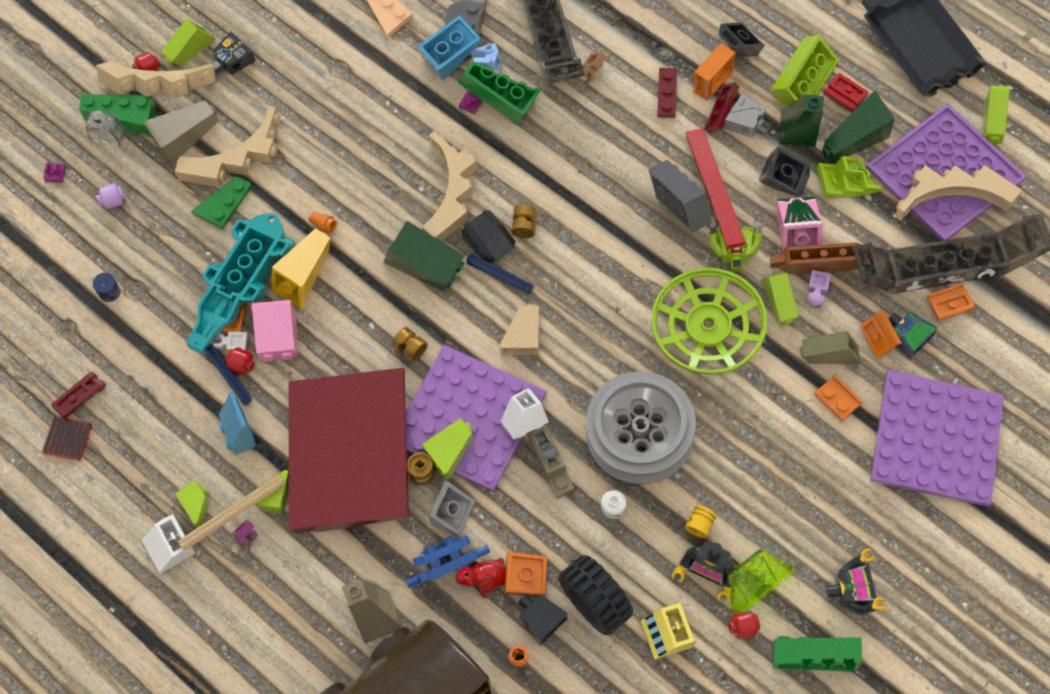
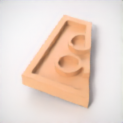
[366,0,413,38]

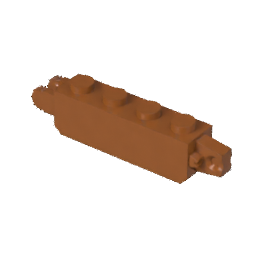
[769,242,877,274]

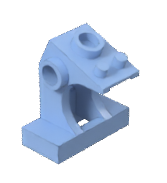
[471,43,502,74]

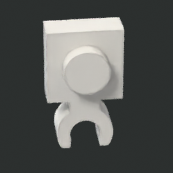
[213,331,249,352]

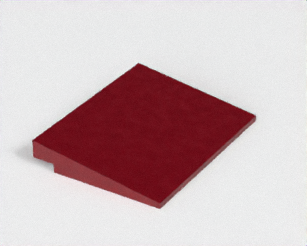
[289,368,409,533]

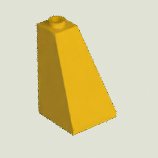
[272,229,330,310]

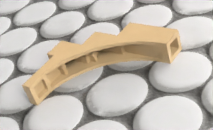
[96,61,215,99]
[175,106,280,187]
[422,131,477,241]
[895,165,1022,220]

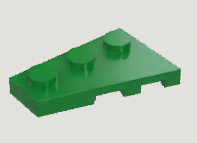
[191,176,252,229]

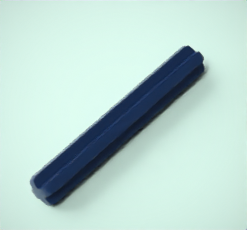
[466,254,534,294]
[205,344,252,405]

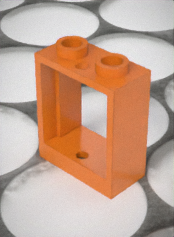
[693,43,736,101]

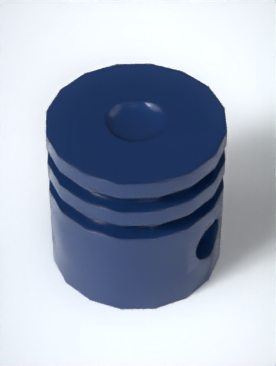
[93,273,121,302]

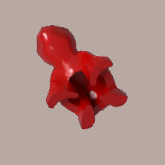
[455,558,506,598]

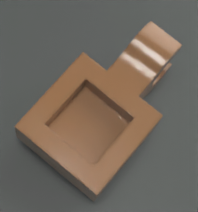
[580,52,606,83]

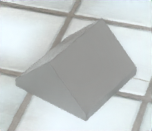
[429,481,475,536]

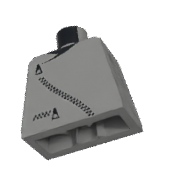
[724,94,771,137]

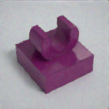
[459,91,483,115]
[43,163,66,183]
[231,520,258,545]

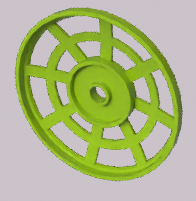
[651,268,767,375]

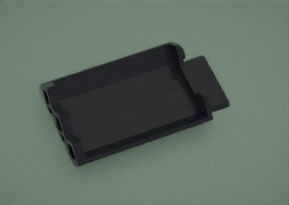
[861,0,987,97]

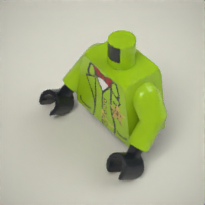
[706,218,765,271]

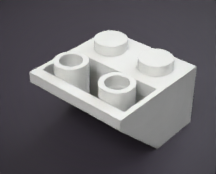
[501,388,549,440]
[142,514,196,574]

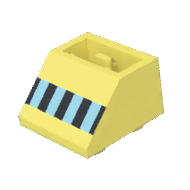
[641,603,695,660]

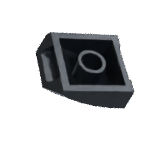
[719,22,765,57]
[759,147,810,196]
[461,210,516,263]

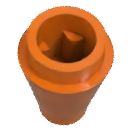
[309,212,337,233]
[508,646,529,668]

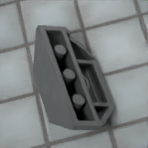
[445,0,487,59]

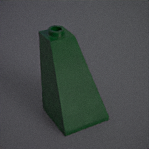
[822,91,895,164]
[779,95,824,147]

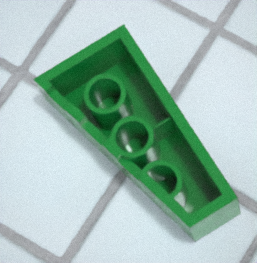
[458,61,541,124]
[79,94,157,137]
[772,636,862,672]

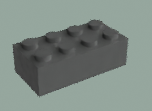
[648,160,712,233]

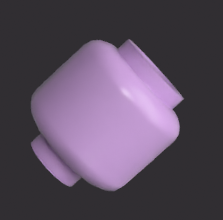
[96,183,125,210]

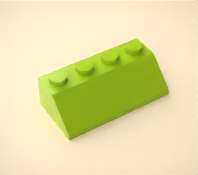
[771,35,839,106]

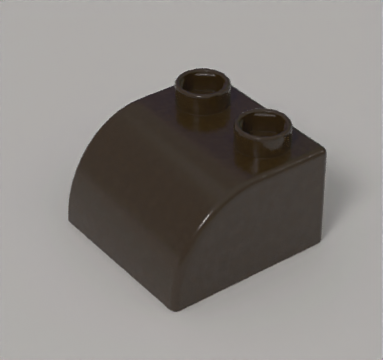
[320,620,494,694]

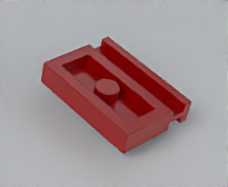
[823,73,869,113]

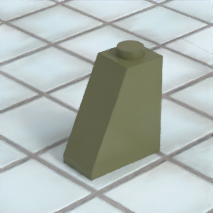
[800,331,860,364]

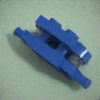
[405,535,490,588]

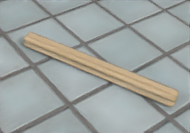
[178,476,284,550]

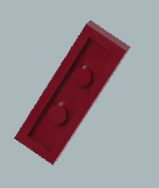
[657,68,677,118]
[704,82,740,133]

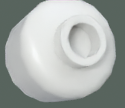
[601,490,627,519]

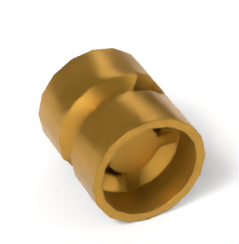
[511,204,537,239]
[392,327,428,362]
[407,452,435,486]

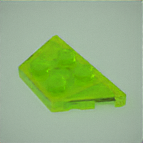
[729,548,797,614]

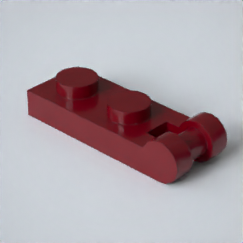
[51,372,106,419]

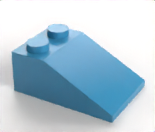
[418,15,481,80]
[218,392,257,455]

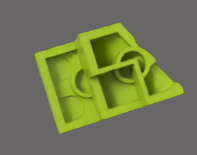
[816,156,882,198]

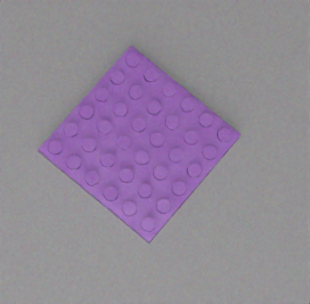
[866,103,1027,243]
[406,345,547,492]
[870,370,1004,507]

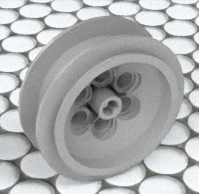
[586,372,696,484]

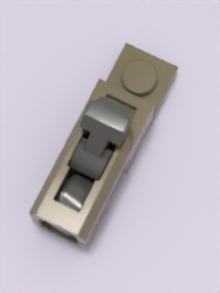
[527,424,575,499]

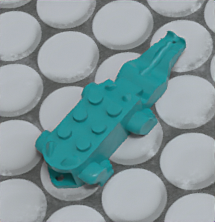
[187,213,295,354]

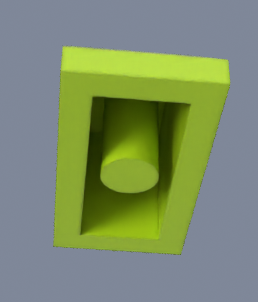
[256,470,289,514]
[175,481,209,528]

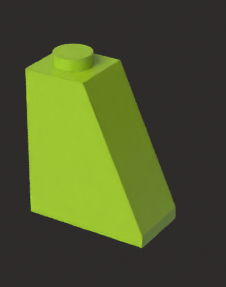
[161,19,216,66]
[983,85,1010,145]
[761,272,799,325]
[422,418,473,481]

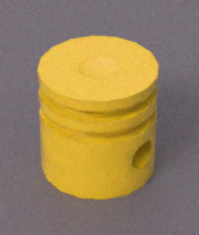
[685,505,717,539]

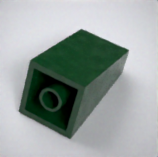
[383,221,465,291]

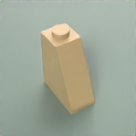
[500,304,539,355]

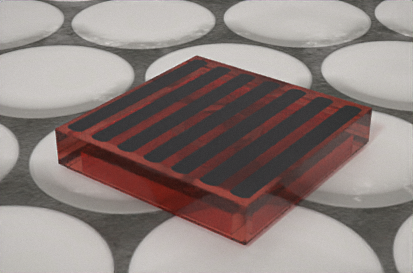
[42,416,92,461]

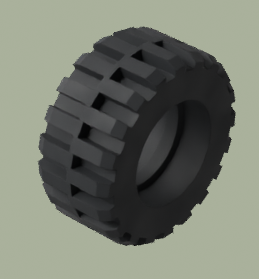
[558,555,634,635]

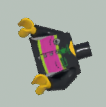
[672,541,737,603]
[826,549,887,615]

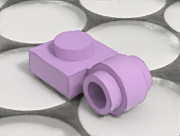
[807,270,831,307]

